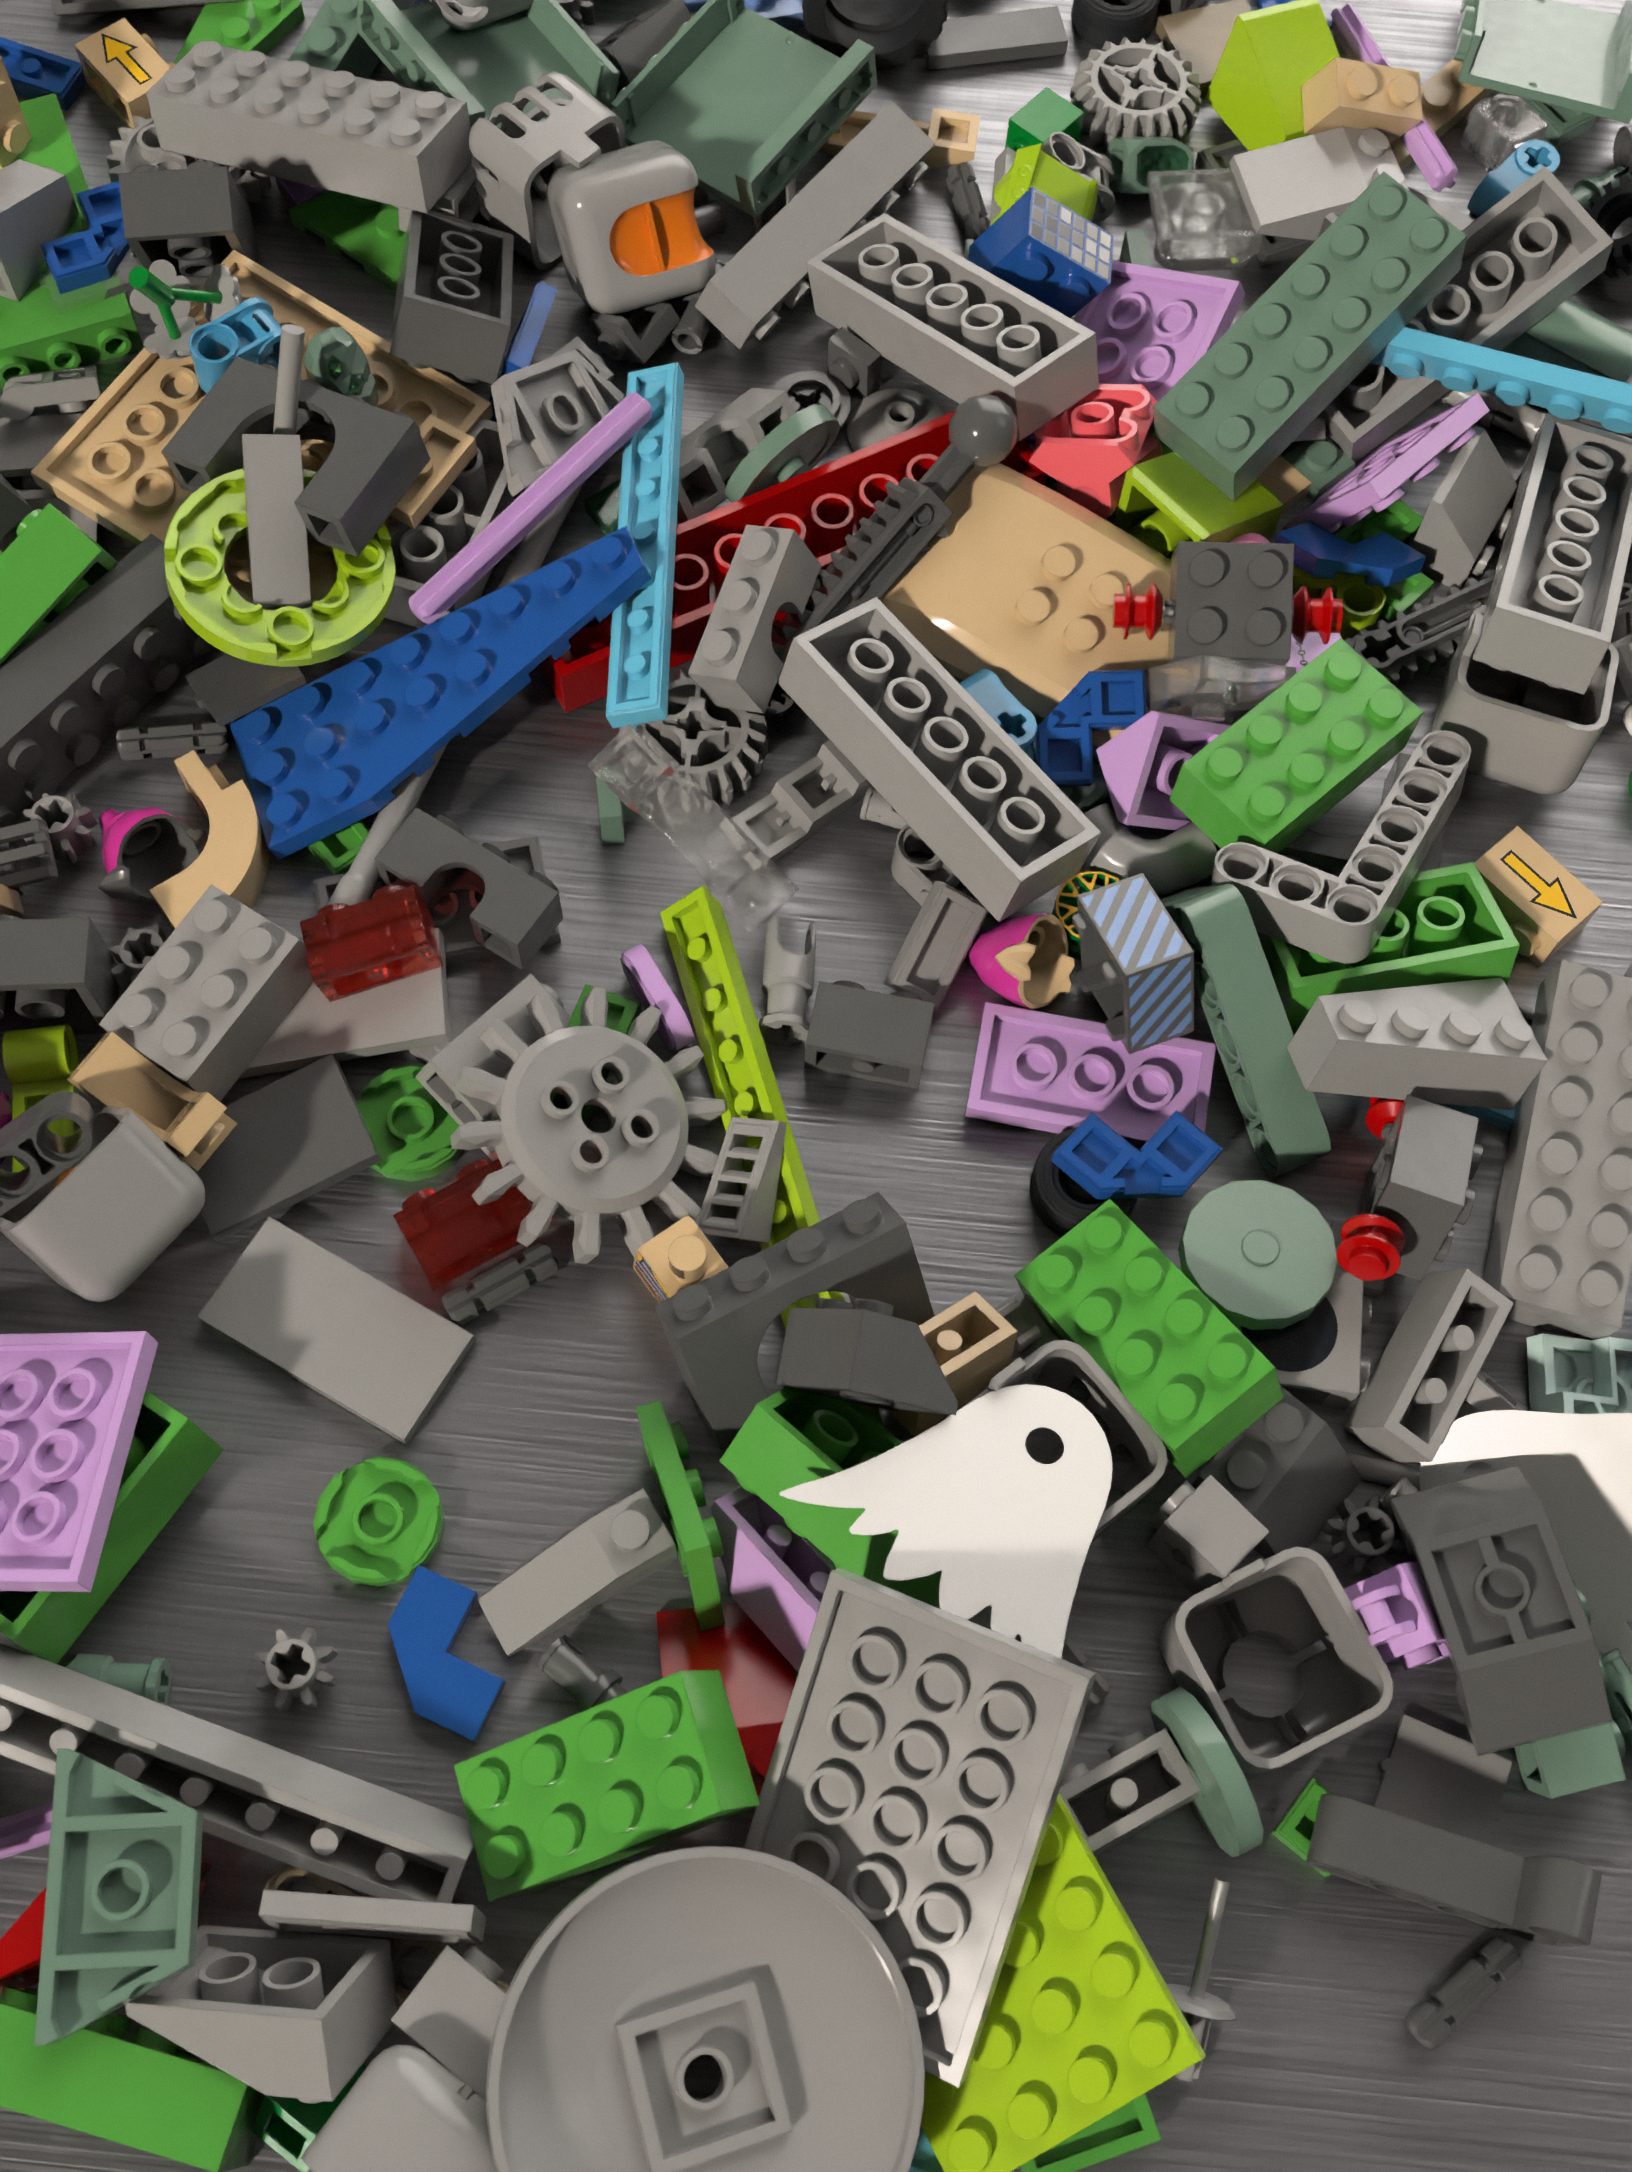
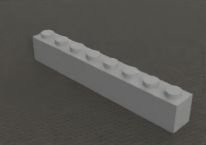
[0,1643,474,1903]

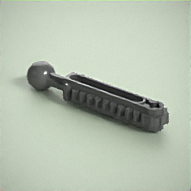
[758,394,1018,717]
[1345,543,1632,687]

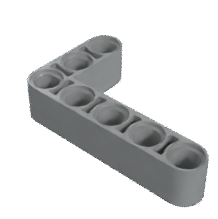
[1211,730,1472,964]

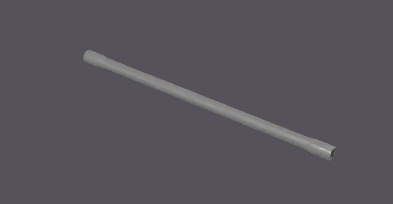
[319,481,585,937]

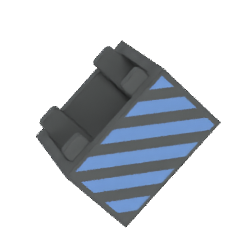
[1073,873,1194,1054]

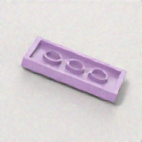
[965,1002,1216,1149]

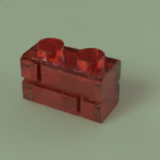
[300,885,443,1002]
[393,1159,532,1291]

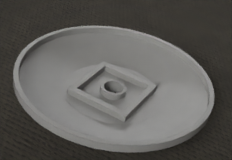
[486,1846,925,2172]

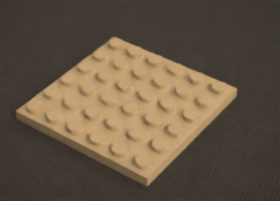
[31,250,493,611]

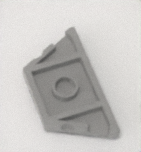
[491,349,624,497]

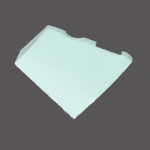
[1526,1333,1632,1414]

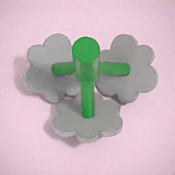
[129,259,242,360]

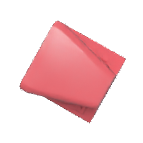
[1029,384,1162,519]

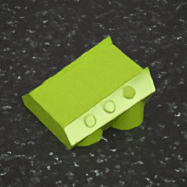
[991,143,1098,225]

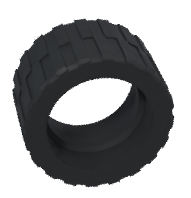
[802,0,948,68]

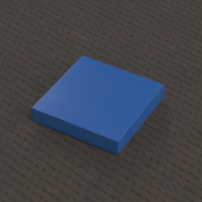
[489,281,558,422]

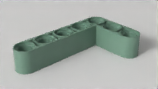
[1160,883,1331,1177]

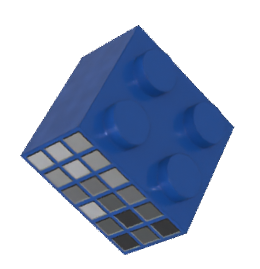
[968,186,1114,318]

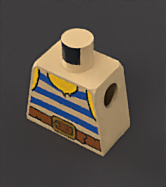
[633,1215,729,1303]

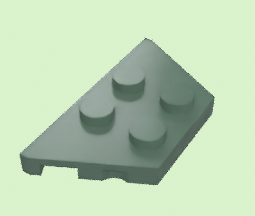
[34,1748,204,2046]

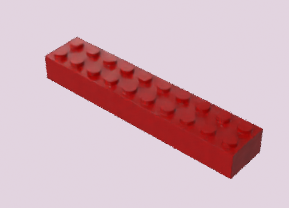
[539,411,1047,713]

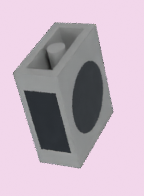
[1233,1271,1372,1410]

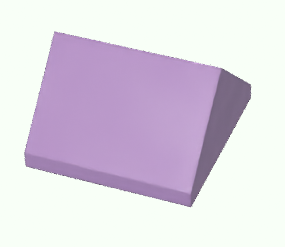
[1096,711,1231,831]

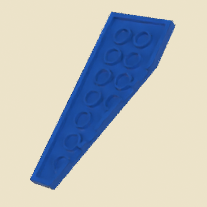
[230,526,651,860]

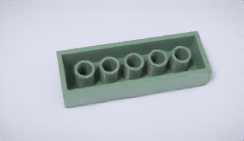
[1153,171,1467,501]

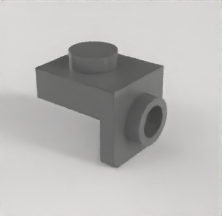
[588,302,680,364]

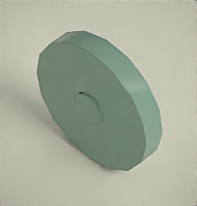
[724,404,840,503]
[1178,1180,1338,1330]
[1151,1687,1263,1857]

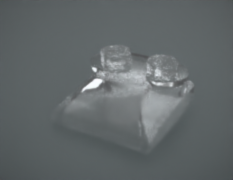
[1147,168,1263,272]
[1145,655,1296,722]

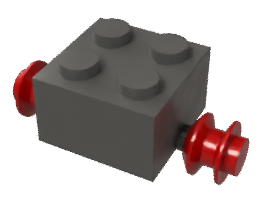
[1112,541,1343,672]
[1336,1094,1483,1281]

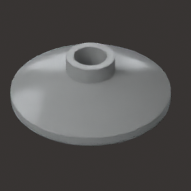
[846,389,945,452]

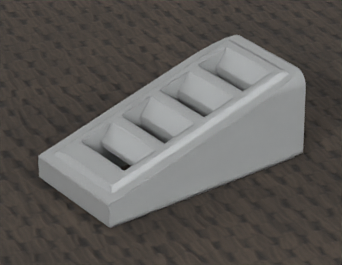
[698,1117,787,1243]

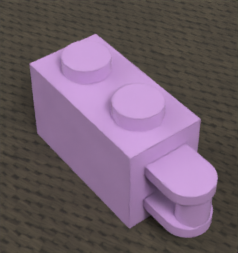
[1344,1561,1450,1671]

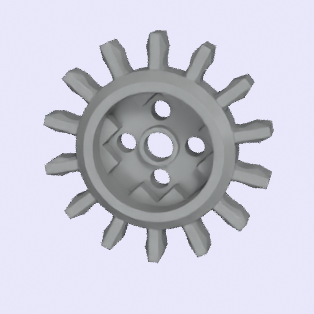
[450,986,726,1264]

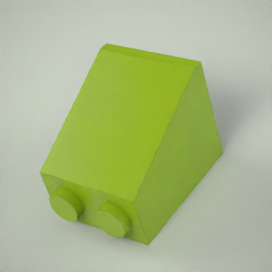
[1205,0,1340,151]
[1114,451,1284,560]

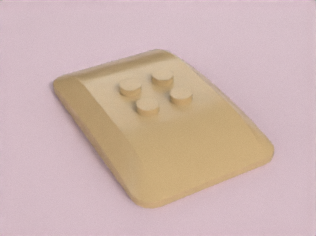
[879,463,1213,747]

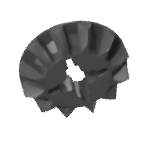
[772,371,851,431]

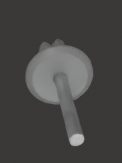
[1166,1877,1237,2082]

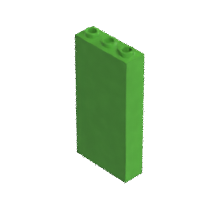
[0,93,144,389]

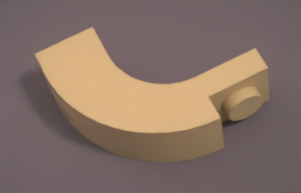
[150,750,269,931]
[66,1032,238,1172]

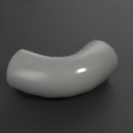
[1084,803,1218,896]

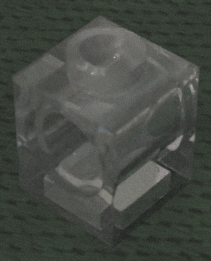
[1460,92,1549,173]

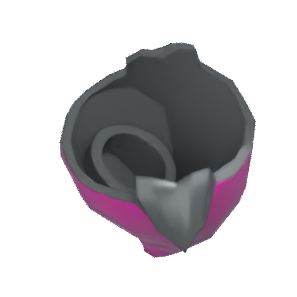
[98,806,208,901]

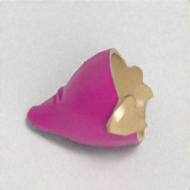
[965,912,1076,1009]

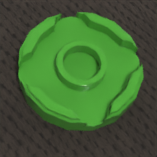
[357,1064,464,1182]
[313,1456,445,1587]

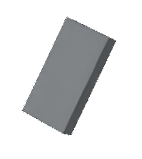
[883,880,988,1011]

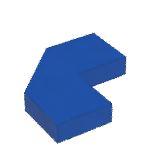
[40,181,131,294]
[1274,521,1426,587]
[1033,670,1147,787]
[1051,1110,1223,1200]
[388,1565,506,1744]

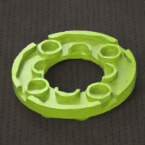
[164,468,396,667]

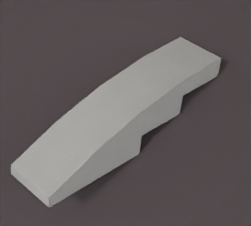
[725,739,871,872]

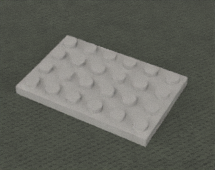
[743,1568,1097,2087]

